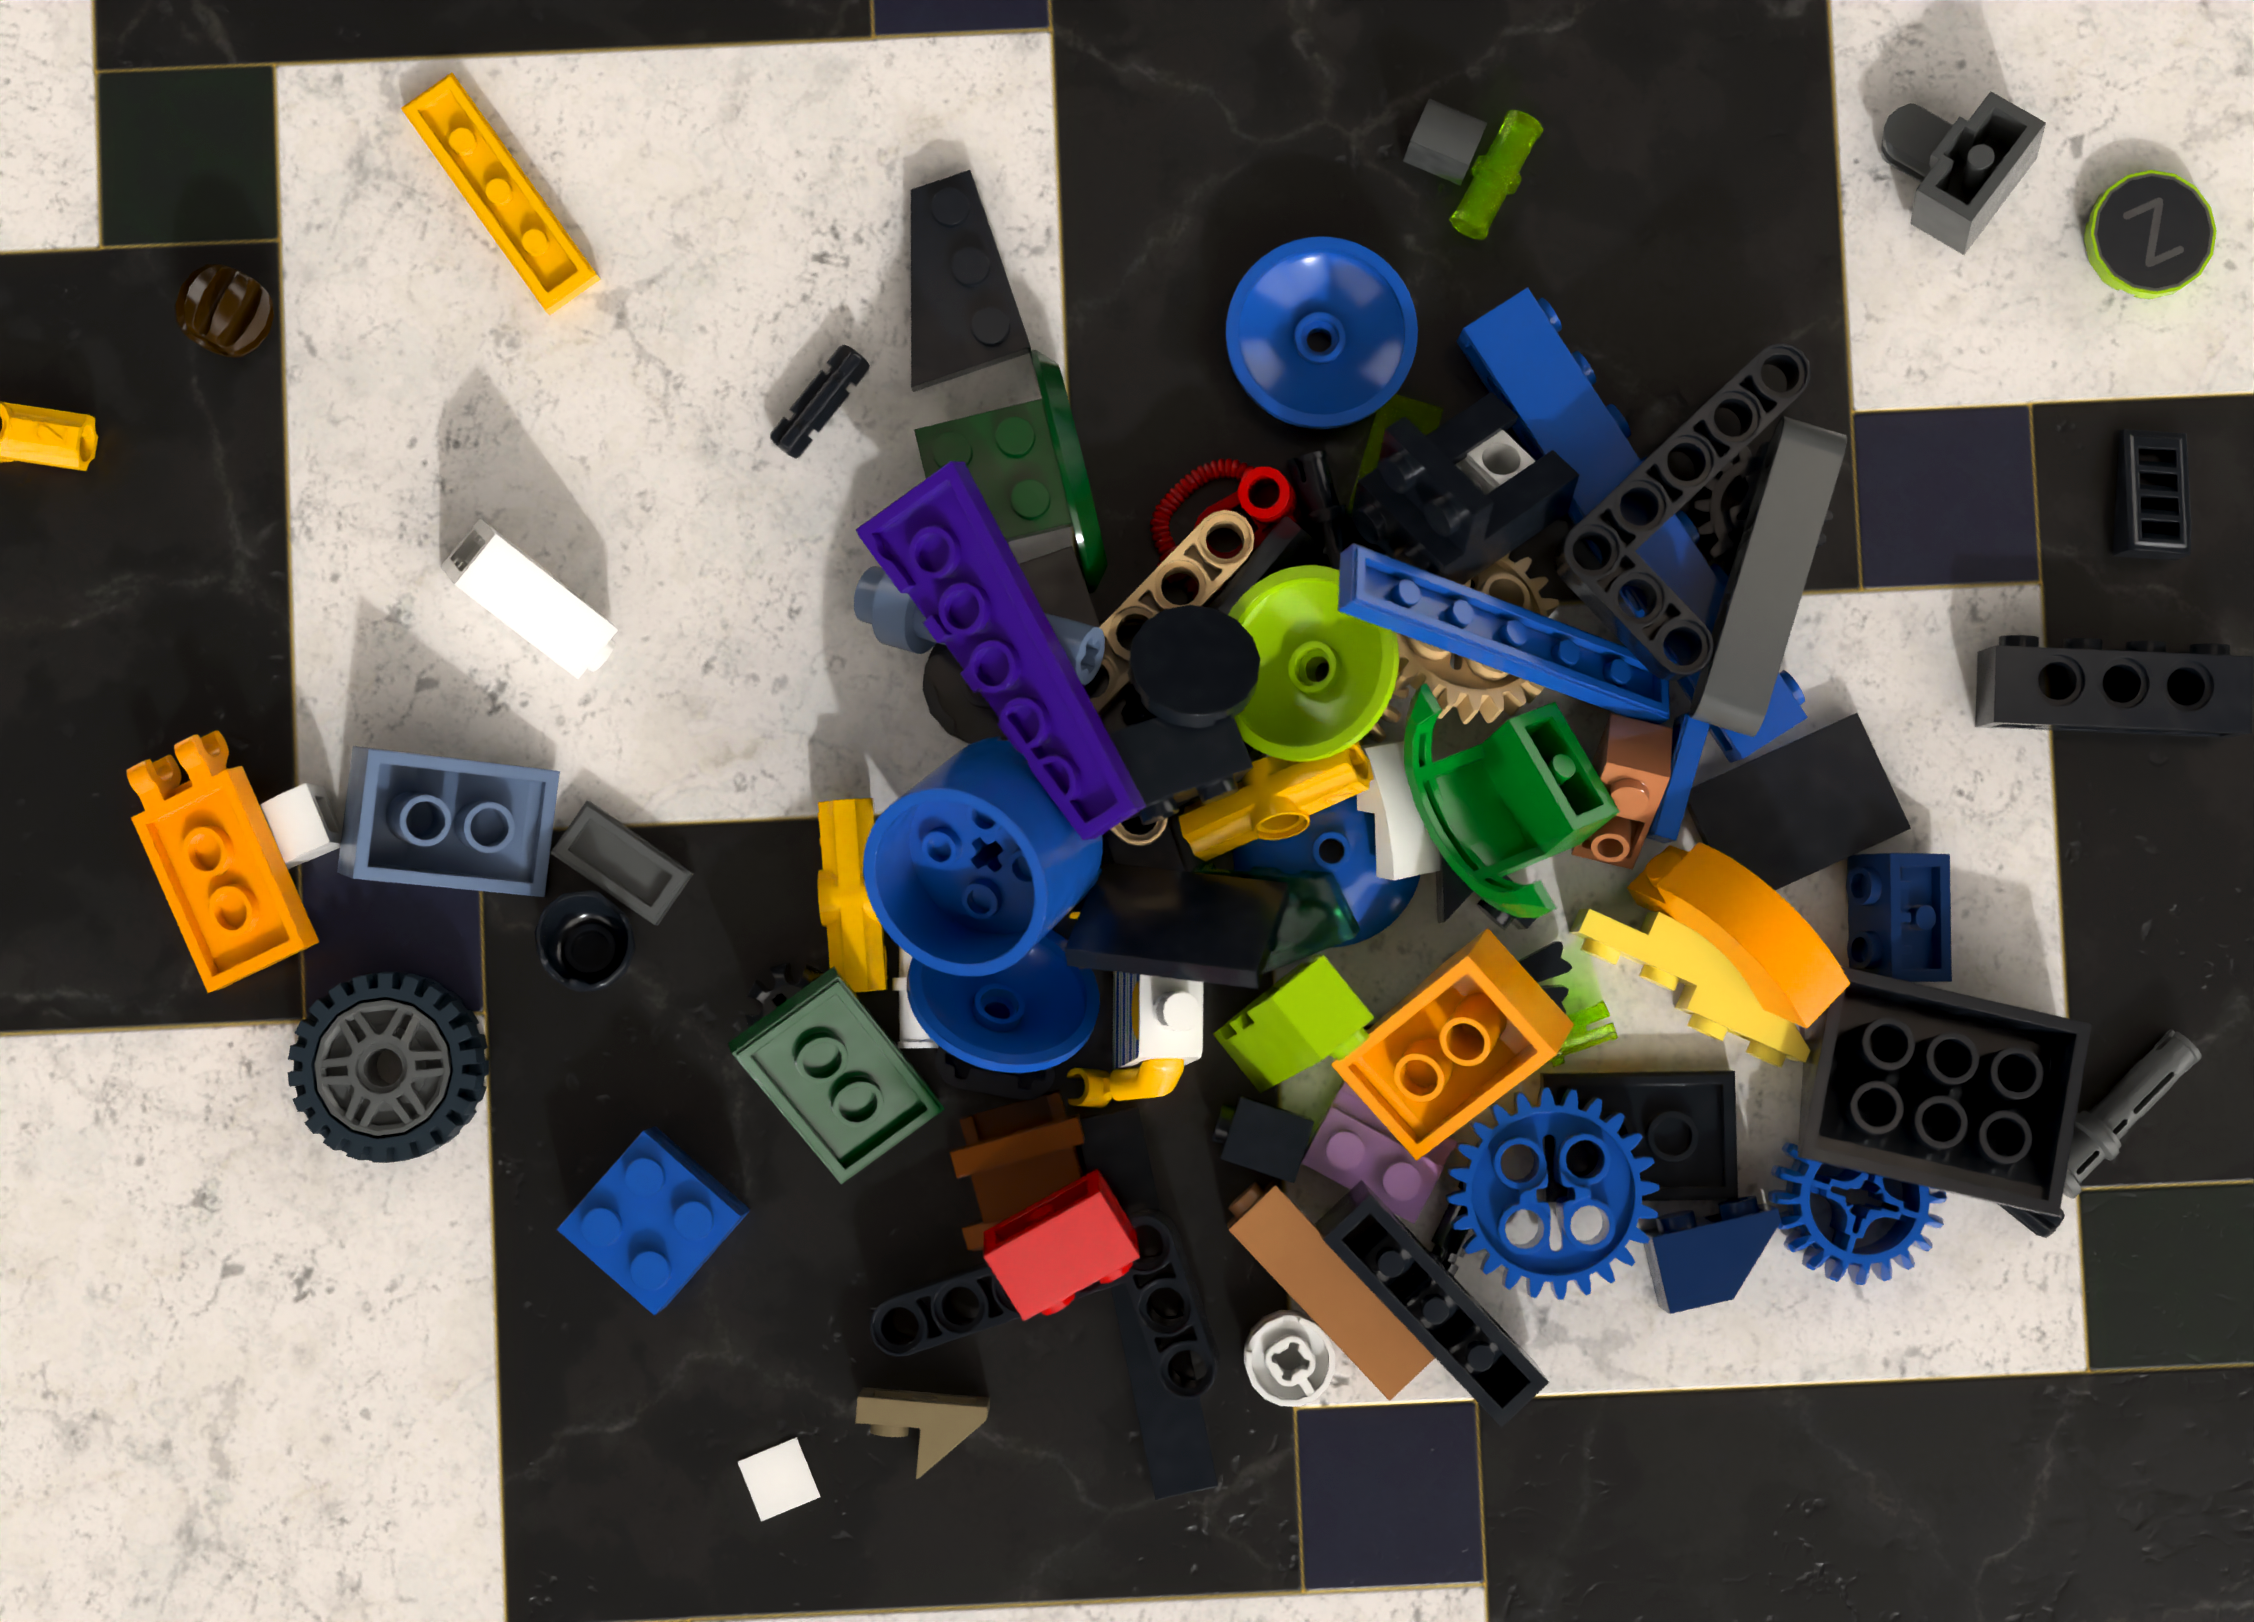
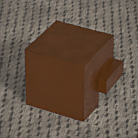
[950,1090,1085,1225]

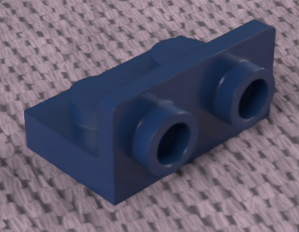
[1846,853,1952,982]

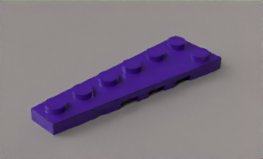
[856,461,1146,841]

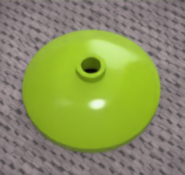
[1228,565,1399,762]

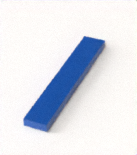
[1338,543,1670,725]

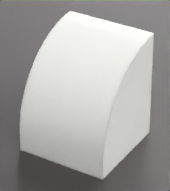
[260,783,342,869]

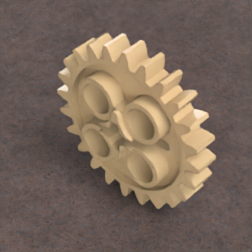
[1385,553,1560,724]

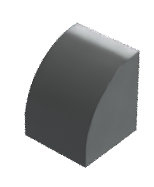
[1403,98,1487,186]

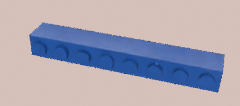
[1456,287,1808,763]

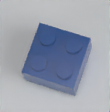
[557,1126,751,1316]

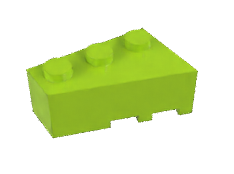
[1213,954,1374,1093]

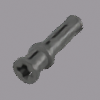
[2063,1029,2202,1199]

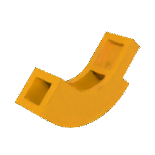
[1627,842,1850,1028]

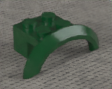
[914,350,1108,594]

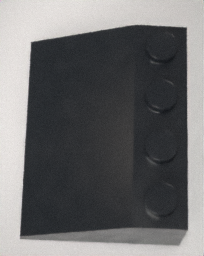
[1798,966,2092,1217]

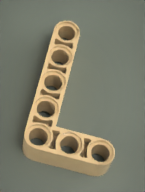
[1090,510,1254,847]

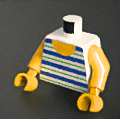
[1067,911,1203,1108]

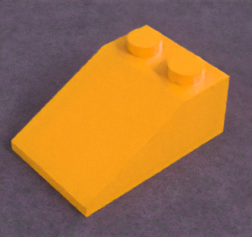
[1331,928,1574,1161]

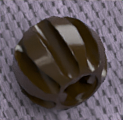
[174,264,274,357]

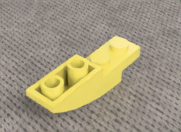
[1569,908,1810,1068]

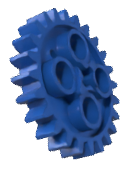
[1446,1087,1660,1300]

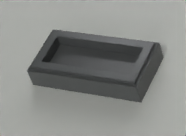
[551,801,694,925]

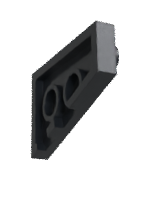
[911,170,1031,392]

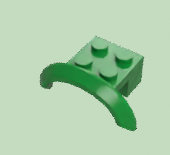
[1404,683,1620,918]

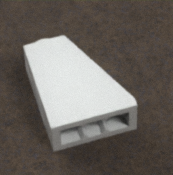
[440,518,618,679]

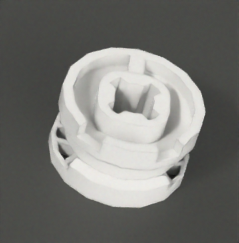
[1244,1310,1335,1407]

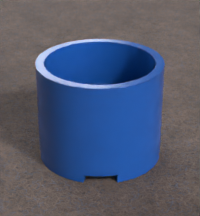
[863,736,1103,977]

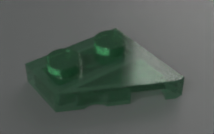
[1191,863,1360,974]

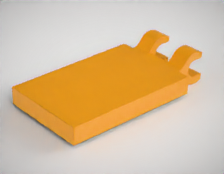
[126,730,319,993]

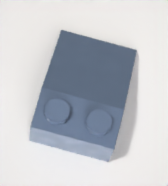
[337,746,560,897]

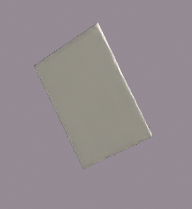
[738,1437,821,1521]

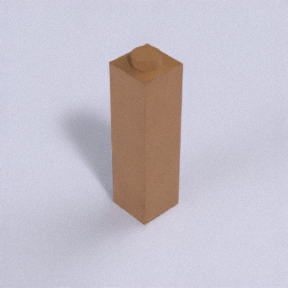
[1226,1180,1435,1402]

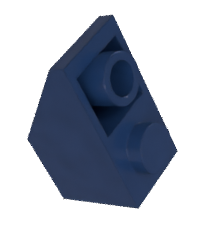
[1643,1196,1781,1314]

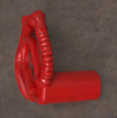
[1150,458,1297,607]

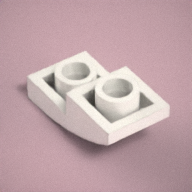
[1357,739,1440,880]

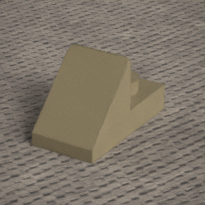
[855,1387,990,1480]

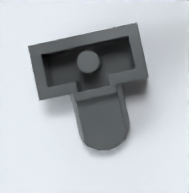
[1881,91,2046,255]

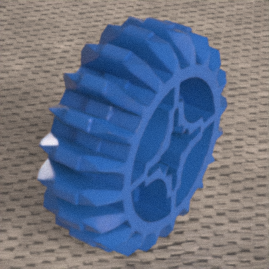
[1768,1142,1947,1285]

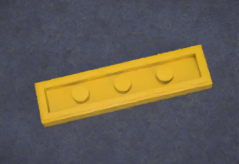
[401,72,600,315]

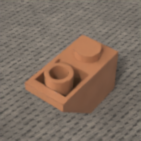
[1571,713,1673,870]

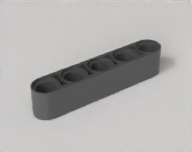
[1689,416,1847,737]

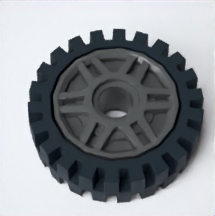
[287,972,489,1163]

